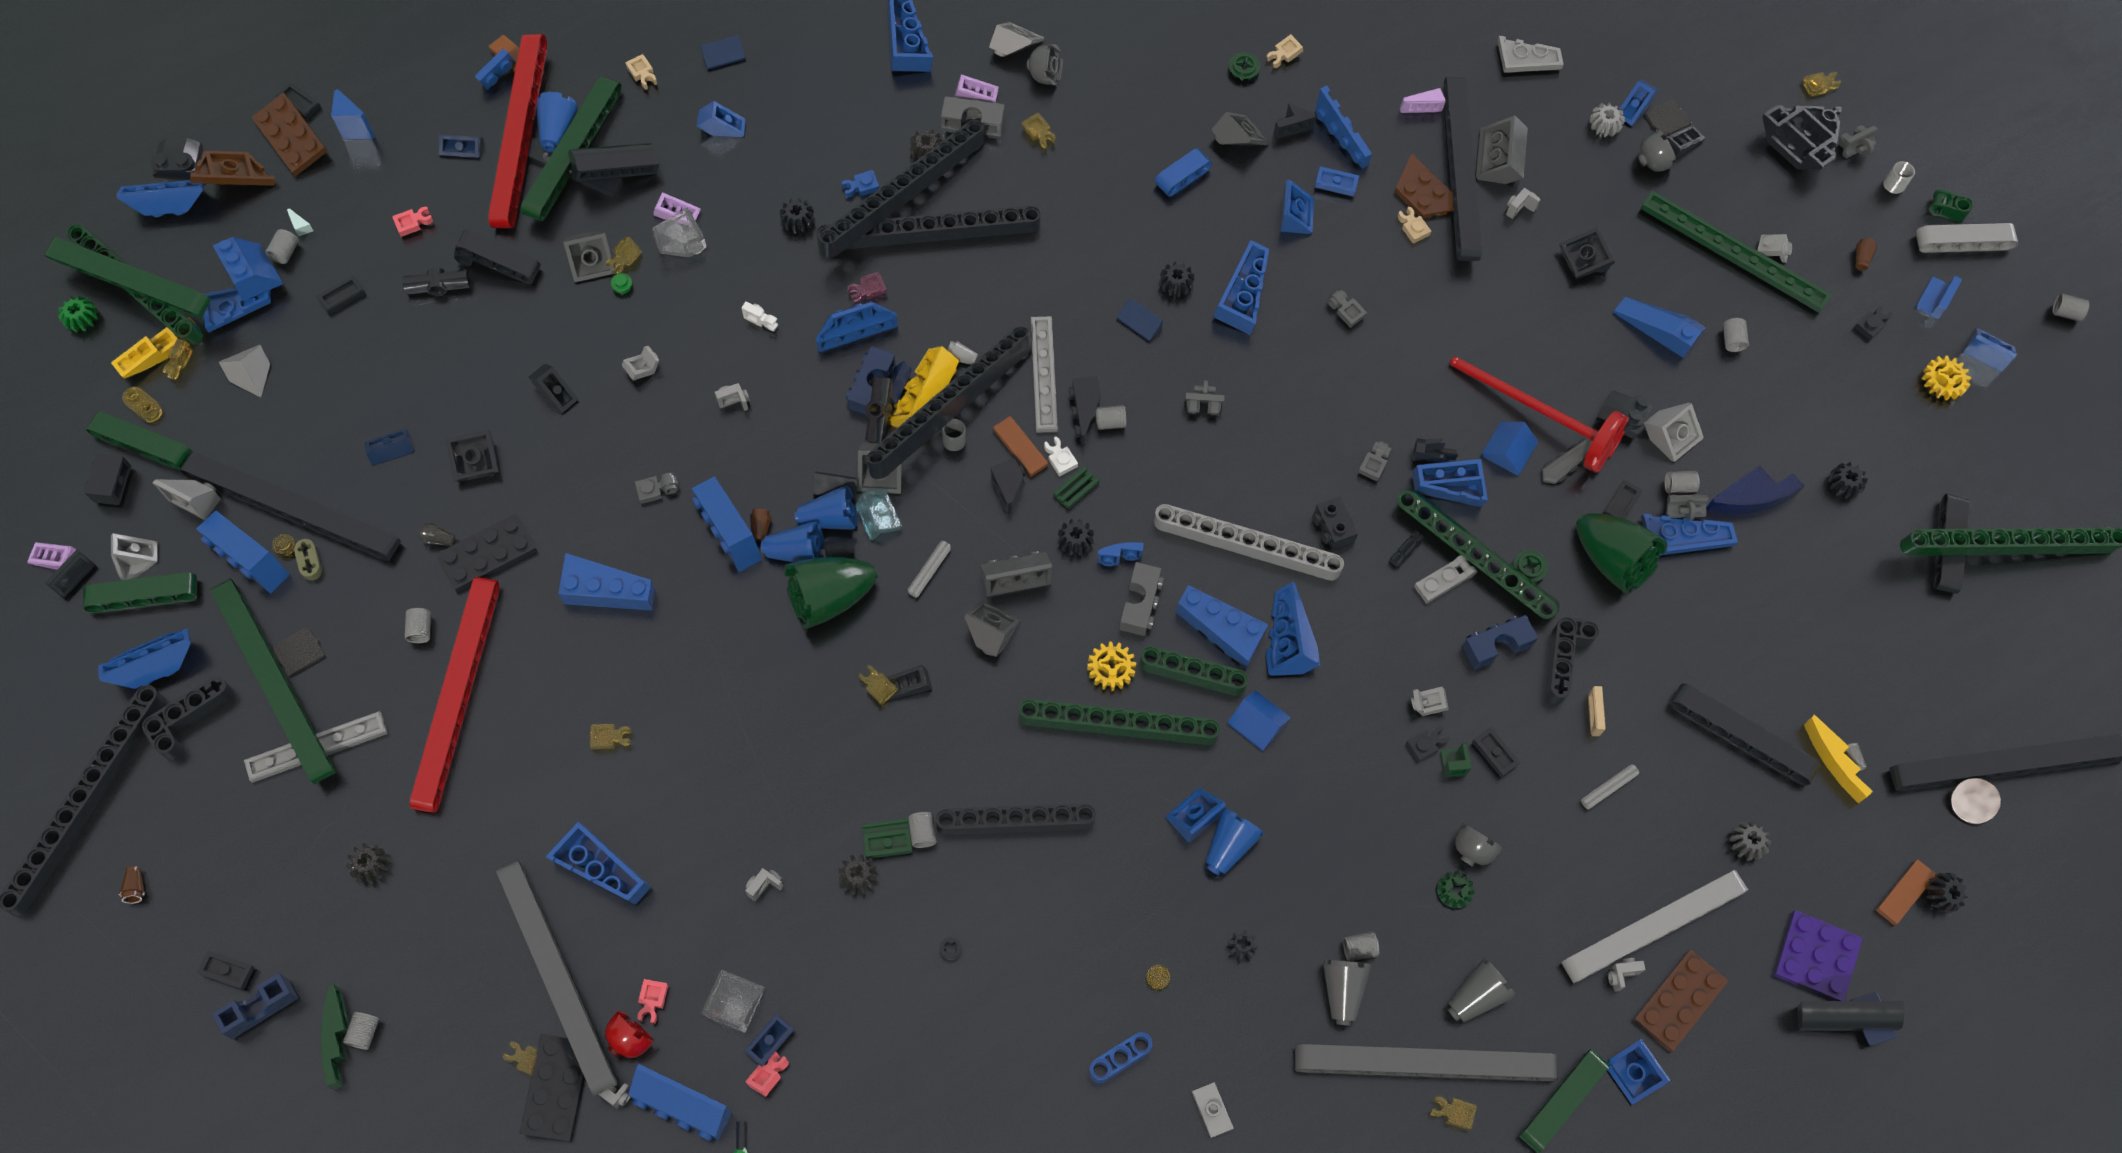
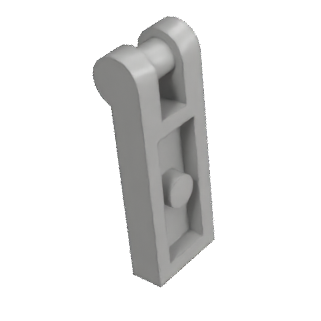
[1414,555,1477,604]

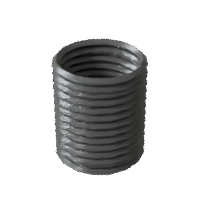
[942,419,966,451]

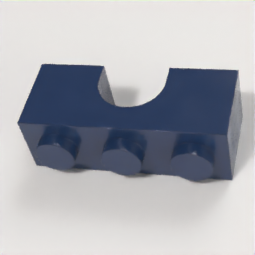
[846,346,896,415]
[1462,615,1538,670]
[212,973,299,1039]

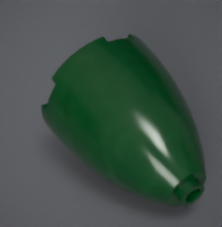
[1576,513,1667,594]
[784,557,878,629]

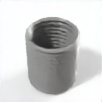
[1883,161,1915,194]
[265,229,299,264]
[2053,293,2089,322]
[1723,318,1749,352]
[1096,405,1126,430]
[1665,470,1700,494]
[405,608,431,643]
[908,812,937,848]
[1343,931,1379,962]
[343,1012,379,1050]

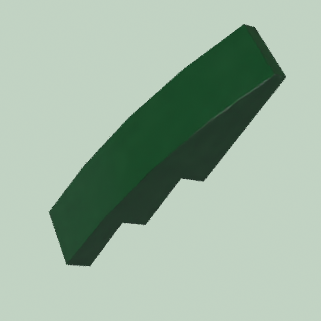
[321,984,349,1090]

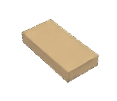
[1588,686,1605,736]

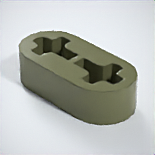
[294,539,322,581]

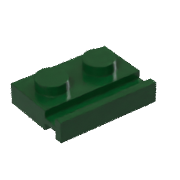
[862,818,912,859]

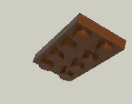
[251,92,328,176]
[1633,949,1728,1053]

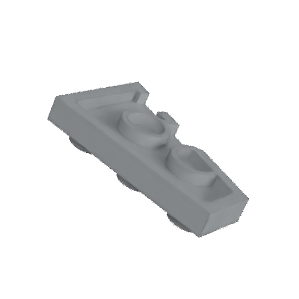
[1497,36,1564,73]

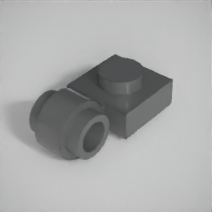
[1327,290,1367,328]
[1358,441,1392,481]
[635,473,679,504]

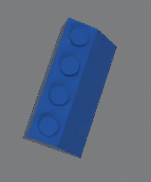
[628,1064,732,1141]

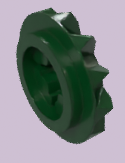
[1229,52,1260,81]
[1513,550,1548,583]
[1437,871,1475,908]

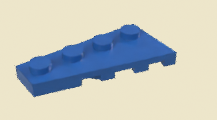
[1315,85,1372,169]

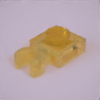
[1802,72,1842,96]
[1022,113,1055,148]
[606,236,642,274]
[163,339,193,380]
[858,665,898,705]
[590,724,631,749]
[502,1042,537,1076]
[1431,1097,1477,1131]

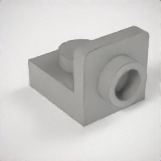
[599,1083,631,1109]

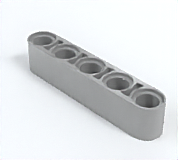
[1915,223,2018,253]

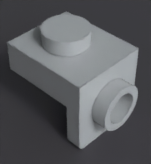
[1506,188,1541,219]
[1757,234,1792,262]
[622,346,659,380]
[715,383,750,411]
[1411,686,1449,716]
[745,868,783,901]
[1608,958,1645,992]

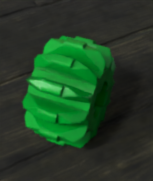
[58,295,98,333]

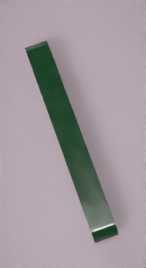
[521,76,622,221]
[66,224,203,345]
[44,236,212,318]
[1397,489,1560,619]
[1019,699,1221,745]

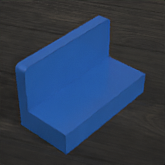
[1916,276,1962,320]

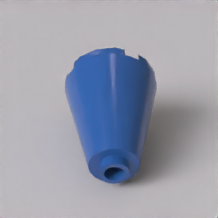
[536,92,578,152]
[794,486,858,530]
[761,522,824,562]
[1205,808,1264,875]

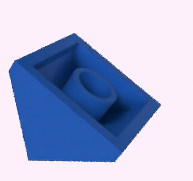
[331,89,375,139]
[1280,180,1314,234]
[1963,327,2017,372]
[1481,421,1538,476]
[1227,690,1291,751]
[1165,788,1226,843]
[1607,1039,1671,1105]

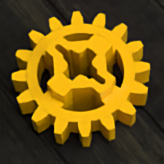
[1922,356,1971,400]
[1087,642,1136,691]

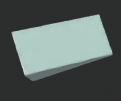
[287,209,313,236]

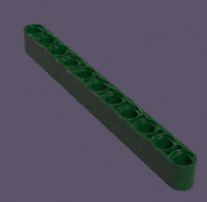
[1900,527,2122,556]
[210,578,336,785]

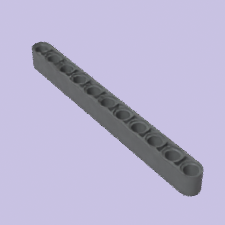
[496,859,618,1096]
[1295,1044,1558,1081]

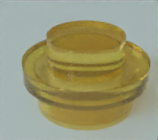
[272,534,296,555]
[1146,965,1170,989]

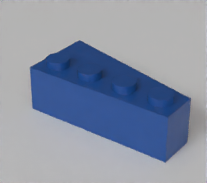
[887,0,933,72]
[1213,240,1269,335]
[691,476,762,572]
[196,511,290,594]
[558,553,655,611]
[1176,585,1268,671]
[546,822,651,905]

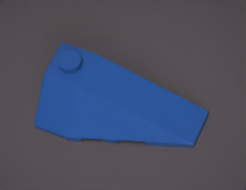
[1613,297,1706,358]
[1266,582,1320,676]

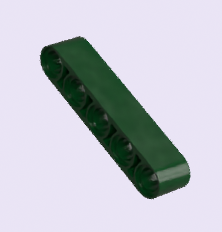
[85,411,192,470]
[83,572,197,613]
[1140,646,1248,696]
[1519,1048,1611,1153]

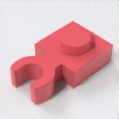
[392,207,433,237]
[637,979,669,1025]
[745,1052,789,1097]

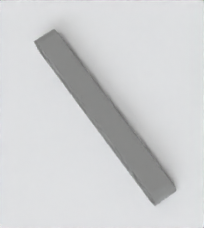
[1154,504,1344,581]
[1561,870,1748,984]

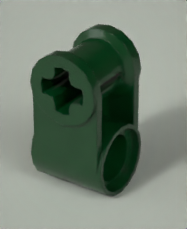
[1929,189,1974,223]

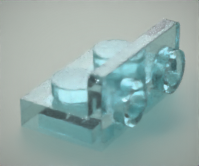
[856,489,902,540]

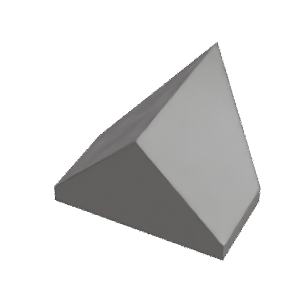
[219,345,270,398]
[111,533,158,580]

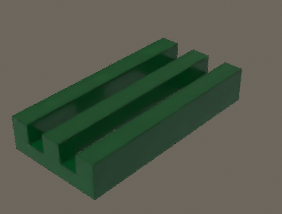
[1053,466,1100,510]

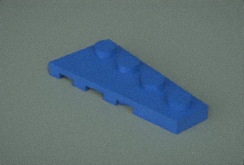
[1641,514,1738,555]

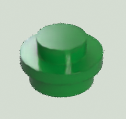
[611,273,632,294]

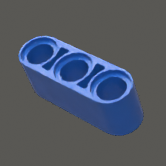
[1155,148,1212,197]
[1089,1032,1152,1084]

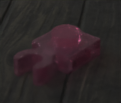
[847,271,887,302]

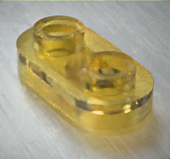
[122,387,162,422]

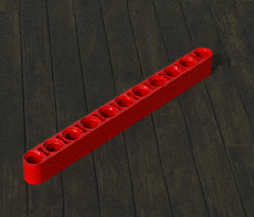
[488,34,548,228]
[410,577,500,813]

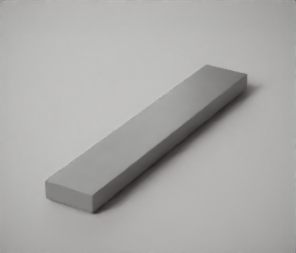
[1031,316,1058,433]
[244,711,388,783]

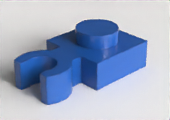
[841,170,880,198]

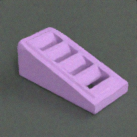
[954,74,999,103]
[1400,88,1445,113]
[653,192,701,227]
[27,542,76,570]

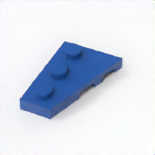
[203,287,271,333]

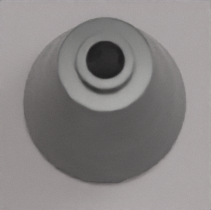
[1448,958,1516,1022]
[1323,960,1371,1026]

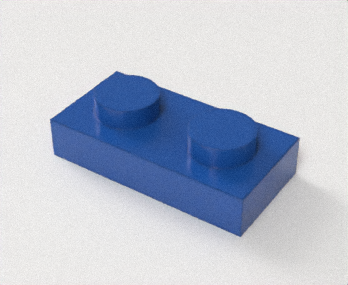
[475,48,516,90]
[1315,166,1359,197]

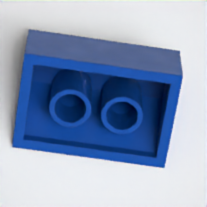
[213,237,283,301]

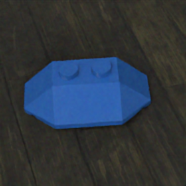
[116,180,206,217]
[816,302,898,352]
[98,628,191,689]

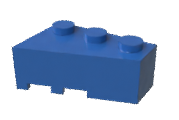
[1412,459,1488,507]

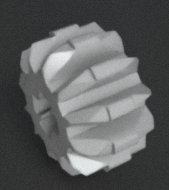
[1589,102,1625,138]

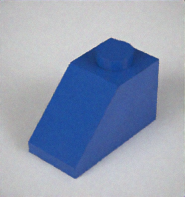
[1619,80,1659,126]
[697,101,746,137]

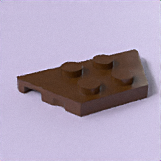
[190,150,275,186]
[1395,154,1453,219]

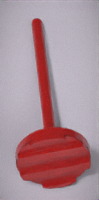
[1450,357,1629,473]

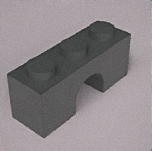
[941,96,1005,136]
[1119,562,1164,636]

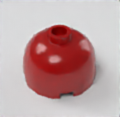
[605,1010,654,1058]

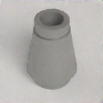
[947,341,978,364]

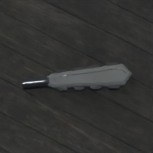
[1542,437,1593,484]

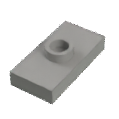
[1192,1082,1234,1139]

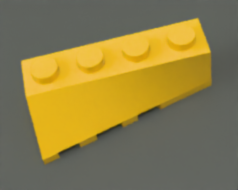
[887,346,959,428]

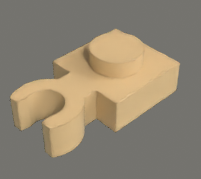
[1267,34,1303,68]
[625,54,657,90]
[1397,207,1431,244]

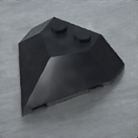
[1762,105,1842,170]

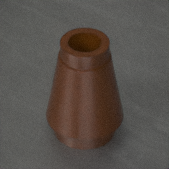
[1855,238,1878,270]
[750,509,772,542]
[119,866,145,904]

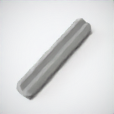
[908,541,951,598]
[1581,764,1639,809]

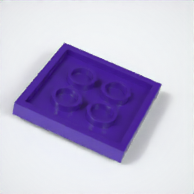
[1773,910,1863,1001]

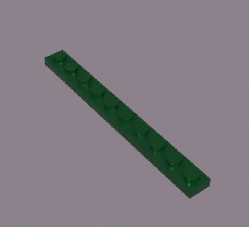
[1640,190,1832,313]

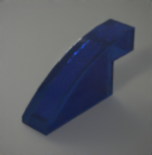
[1706,465,1805,514]

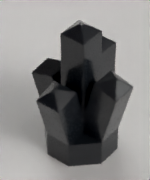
[1413,438,1458,463]

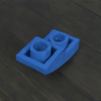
[1097,542,1144,566]

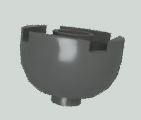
[1027,44,1063,85]
[1638,130,1676,172]
[1455,823,1504,866]

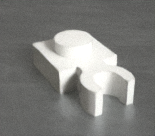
[742,302,778,331]
[1044,437,1078,477]

